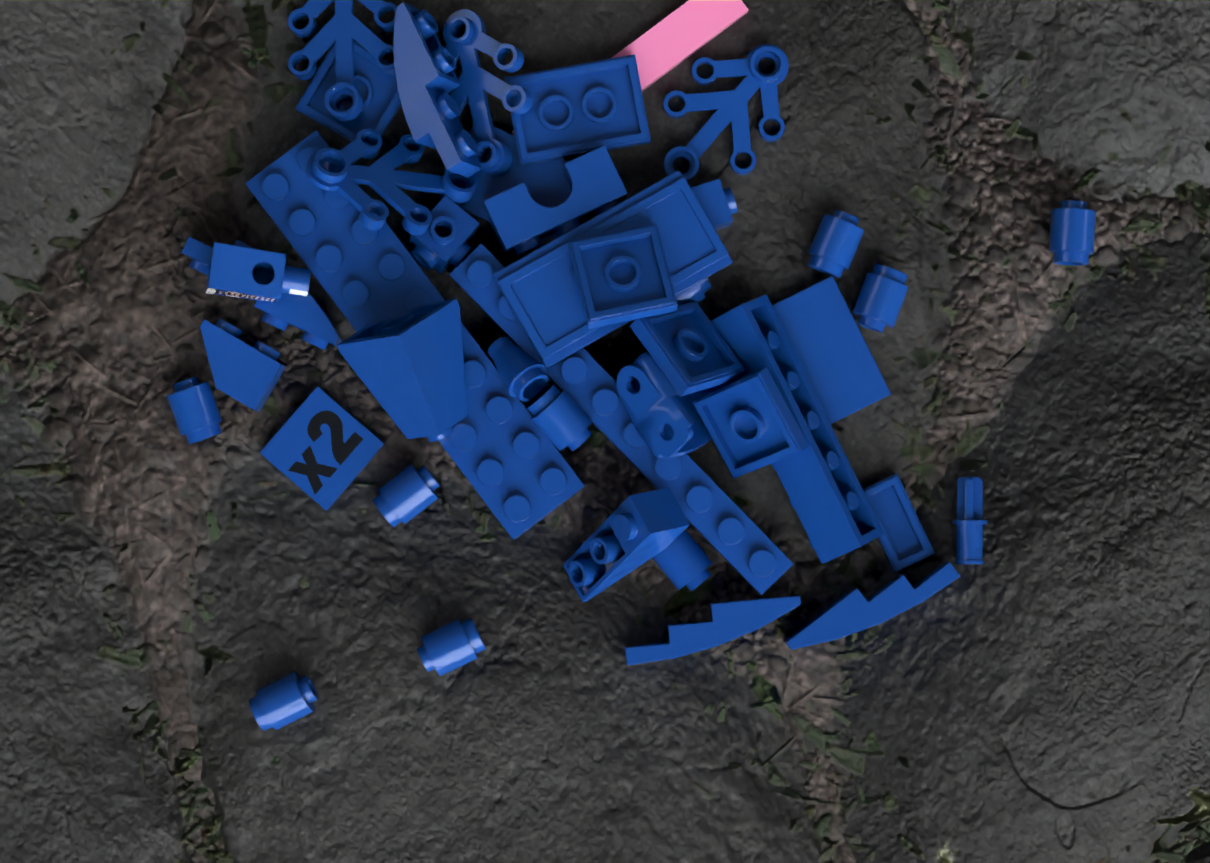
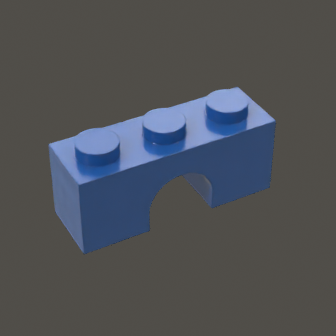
[483,145,628,257]

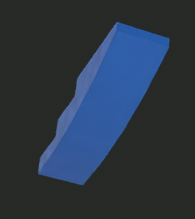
[784,562,961,650]
[625,595,801,666]

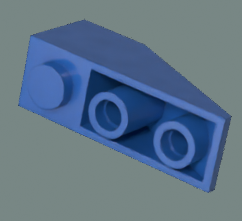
[563,487,690,602]

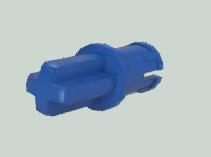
[952,477,988,564]

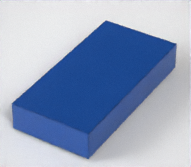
[863,473,935,572]

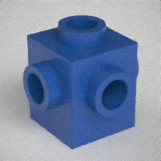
[408,195,480,275]

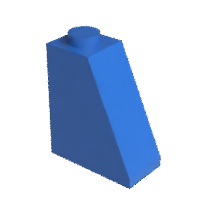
[337,299,468,442]

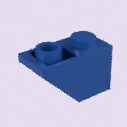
[200,318,286,412]

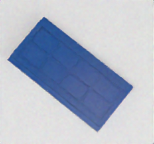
[493,170,733,369]

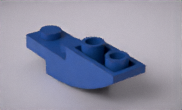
[393,2,482,177]
[181,237,342,350]

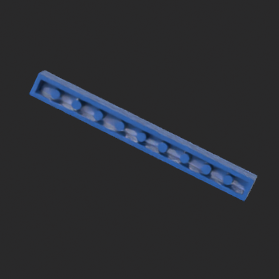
[449,244,793,595]

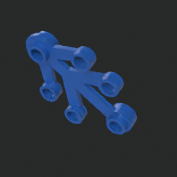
[288,0,397,121]
[443,9,533,176]
[663,44,789,182]
[306,128,479,235]

